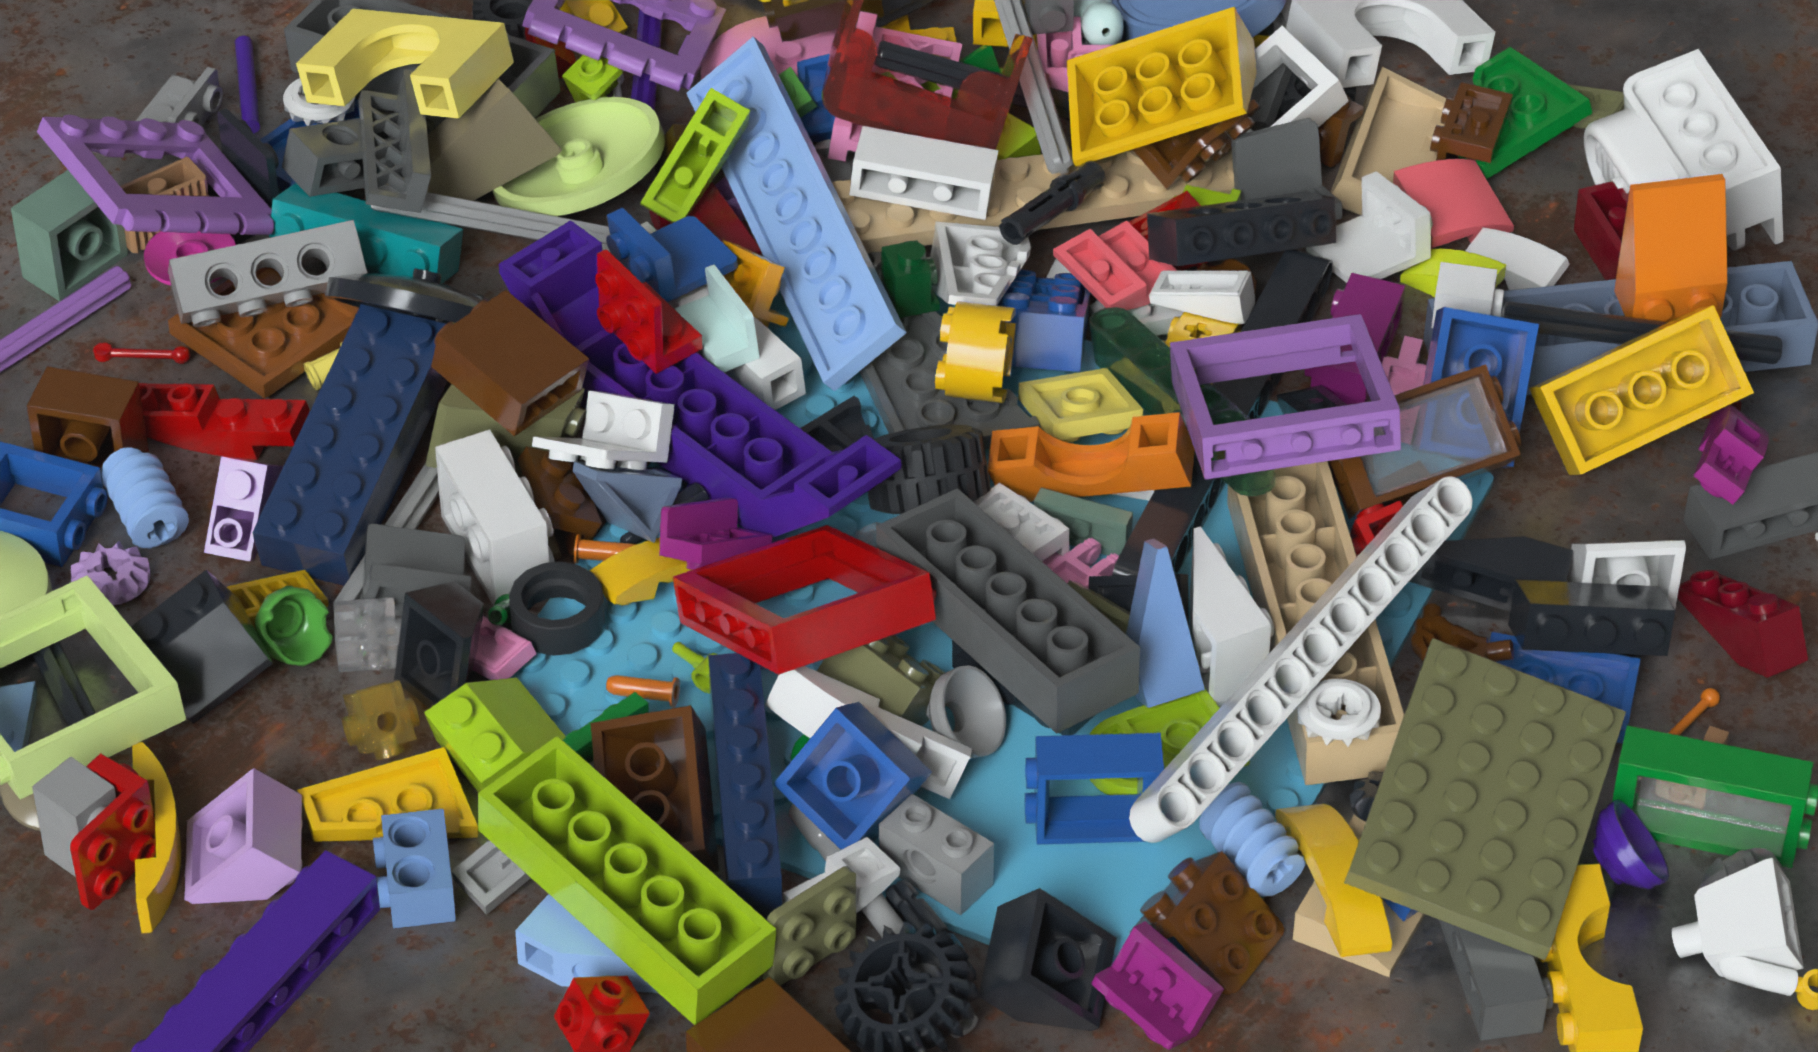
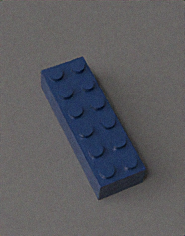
[252,304,448,586]

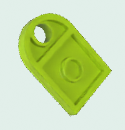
[1089,687,1250,795]

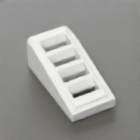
[1149,271,1255,324]

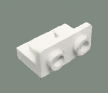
[973,483,1069,561]

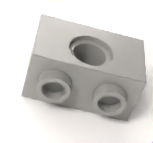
[879,794,994,915]

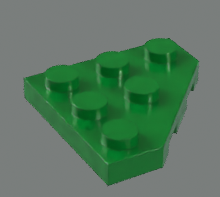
[1458,47,1593,179]

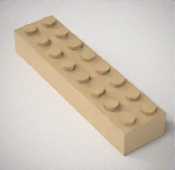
[1227,461,1404,785]

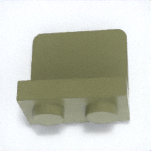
[760,866,856,986]

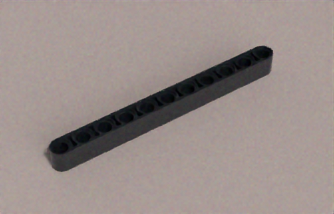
[1112,249,1333,576]

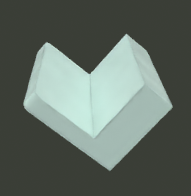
[675,264,760,372]

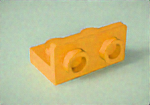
[723,240,789,328]

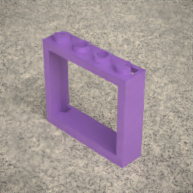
[1170,314,1401,480]

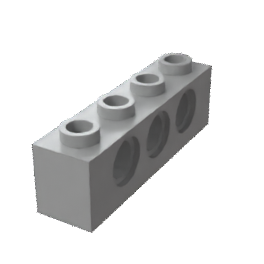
[168,220,367,327]

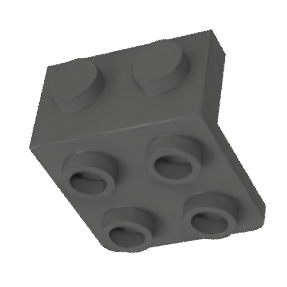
[1231,118,1342,220]

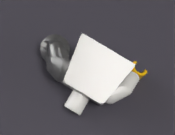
[1672,848,1818,1010]

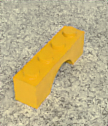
[1538,864,1643,1052]

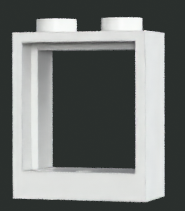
[1218,26,1349,133]

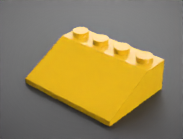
[1067,7,1257,167]

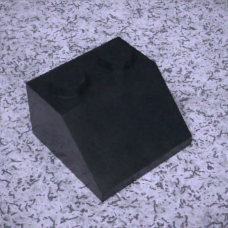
[131,569,273,724]
[978,888,1117,1031]

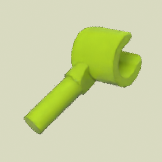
[672,642,716,694]

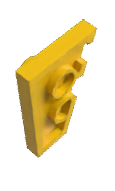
[297,747,478,842]

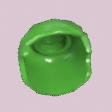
[255,586,333,667]

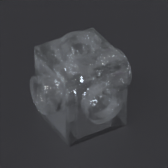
[334,598,402,672]

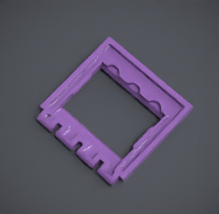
[522,0,726,92]
[37,115,274,235]

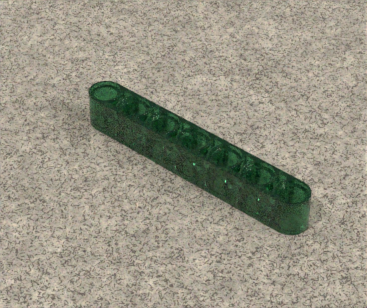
[1089,307,1276,496]

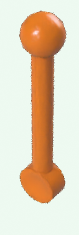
[1668,688,1720,736]

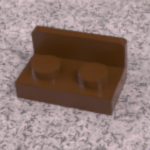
[1430,82,1513,163]

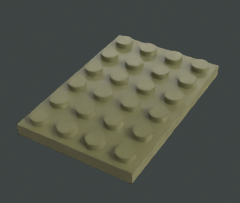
[1344,638,1626,960]

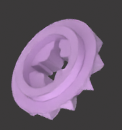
[71,541,150,605]

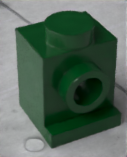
[881,240,940,318]

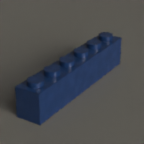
[708,653,782,920]

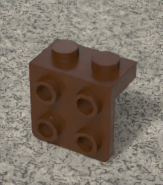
[1132,99,1260,189]
[1130,851,1284,995]

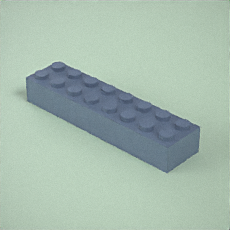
[1423,261,1818,395]

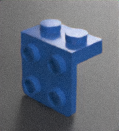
[606,208,738,302]

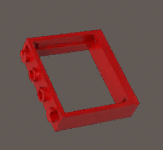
[673,525,936,675]

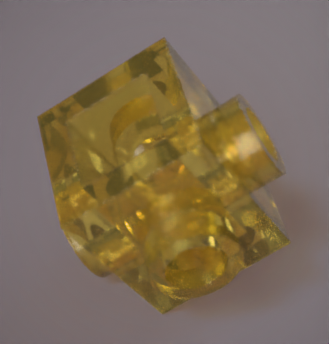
[342,680,420,760]

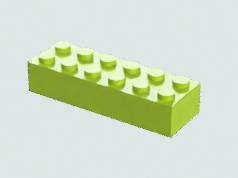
[478,736,776,1025]

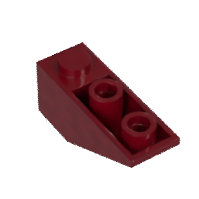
[1677,570,1808,678]

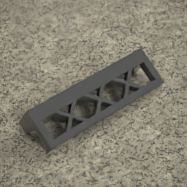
[359,69,431,213]

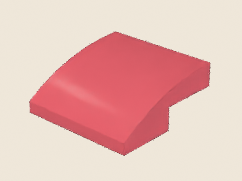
[1393,159,1514,249]
[1053,220,1177,312]

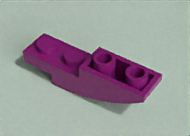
[1693,404,1769,505]

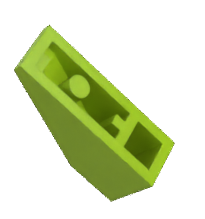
[640,88,750,223]

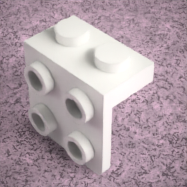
[1306,171,1433,283]

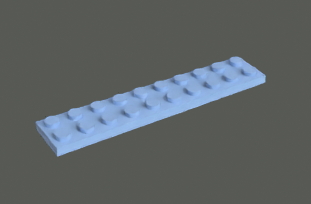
[687,37,907,391]

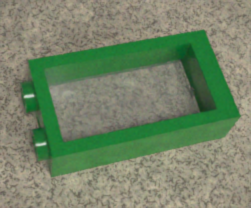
[1612,725,1818,868]

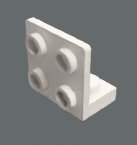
[532,391,674,470]

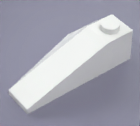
[931,221,1031,306]

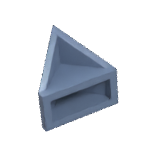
[573,461,682,543]

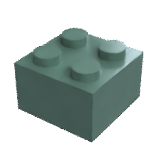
[11,170,128,301]

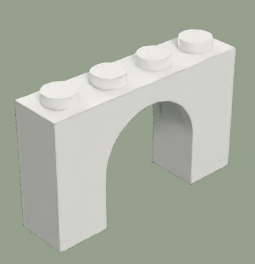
[1286,0,1495,88]

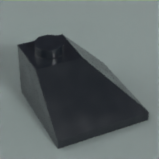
[394,581,484,709]

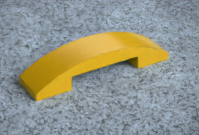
[132,742,181,933]
[1275,803,1392,957]

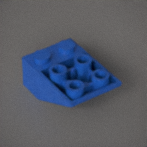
[997,269,1091,372]

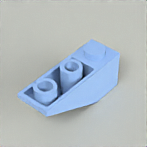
[515,894,658,993]

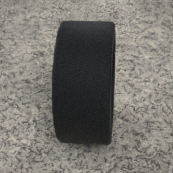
[509,562,605,656]

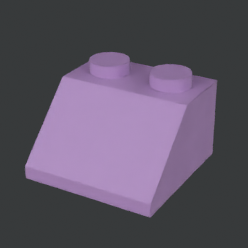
[184,768,303,904]

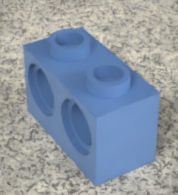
[373,808,456,928]

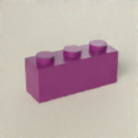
[1305,273,1405,405]

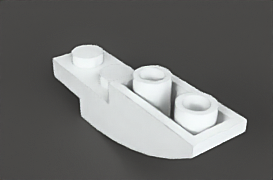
[765,666,972,799]

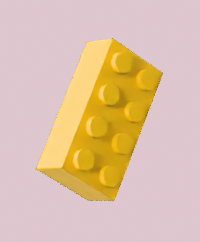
[1529,305,1754,475]

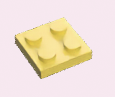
[1018,368,1143,442]

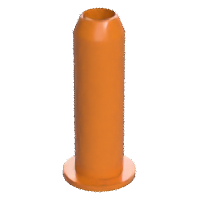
[574,534,637,564]
[606,675,680,707]

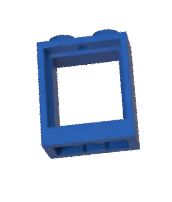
[0,441,108,567]
[1024,733,1164,845]

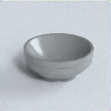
[927,665,1006,758]

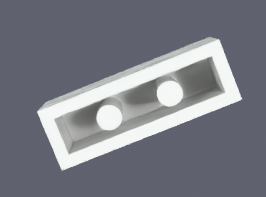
[849,126,999,220]

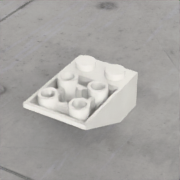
[1190,526,1274,708]

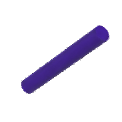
[235,36,260,134]

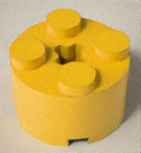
[935,301,1016,403]

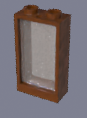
[1328,364,1521,519]

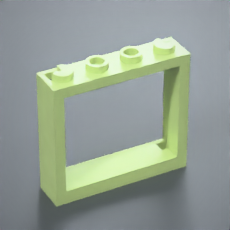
[0,575,186,800]

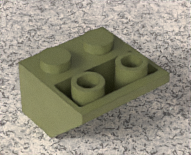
[817,634,946,726]

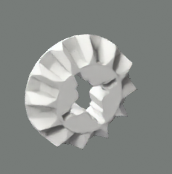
[283,78,355,126]
[1297,679,1381,747]

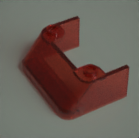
[821,0,1033,150]

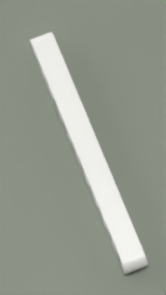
[1129,476,1472,843]

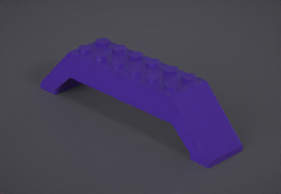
[499,220,901,538]

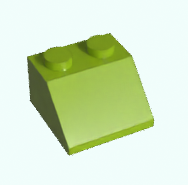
[424,678,566,793]

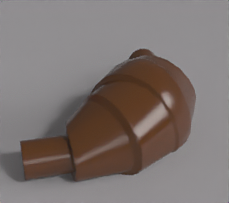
[1411,603,1514,662]

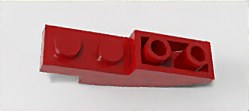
[139,383,310,460]

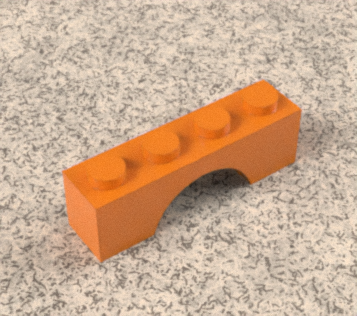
[988,412,1195,502]

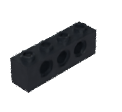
[1147,191,1336,266]

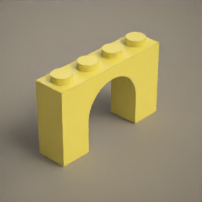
[296,9,514,118]

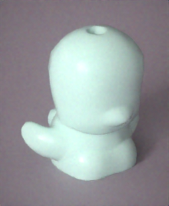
[1074,0,1124,45]

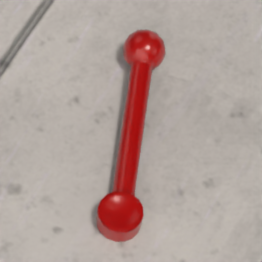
[93,343,190,364]

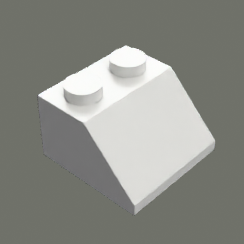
[1567,540,1686,609]

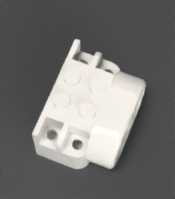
[1584,49,1783,251]

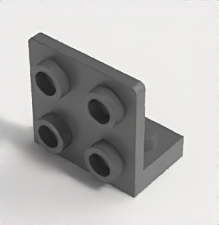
[361,524,471,617]

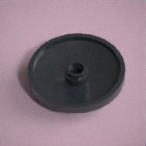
[325,268,482,324]

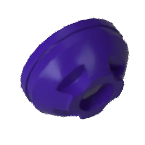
[1592,800,1669,889]

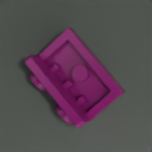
[659,498,772,570]
[1091,921,1224,1050]

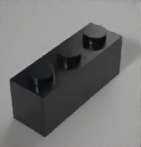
[1508,580,1676,656]

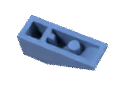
[1126,538,1205,708]

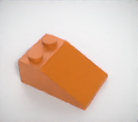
[1614,174,1727,322]

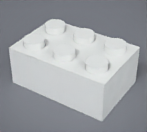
[435,429,555,606]

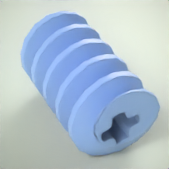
[101,447,189,549]
[1199,782,1306,897]

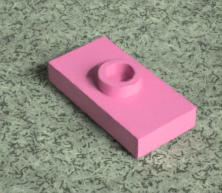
[473,616,536,680]

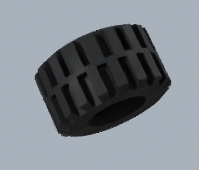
[867,424,991,514]

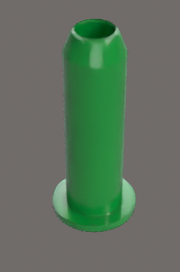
[487,593,511,626]

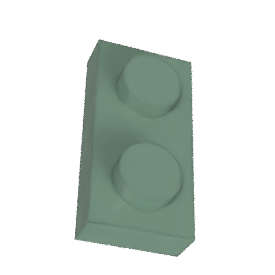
[1034,488,1133,556]

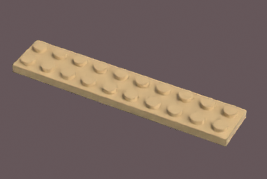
[832,139,1235,253]

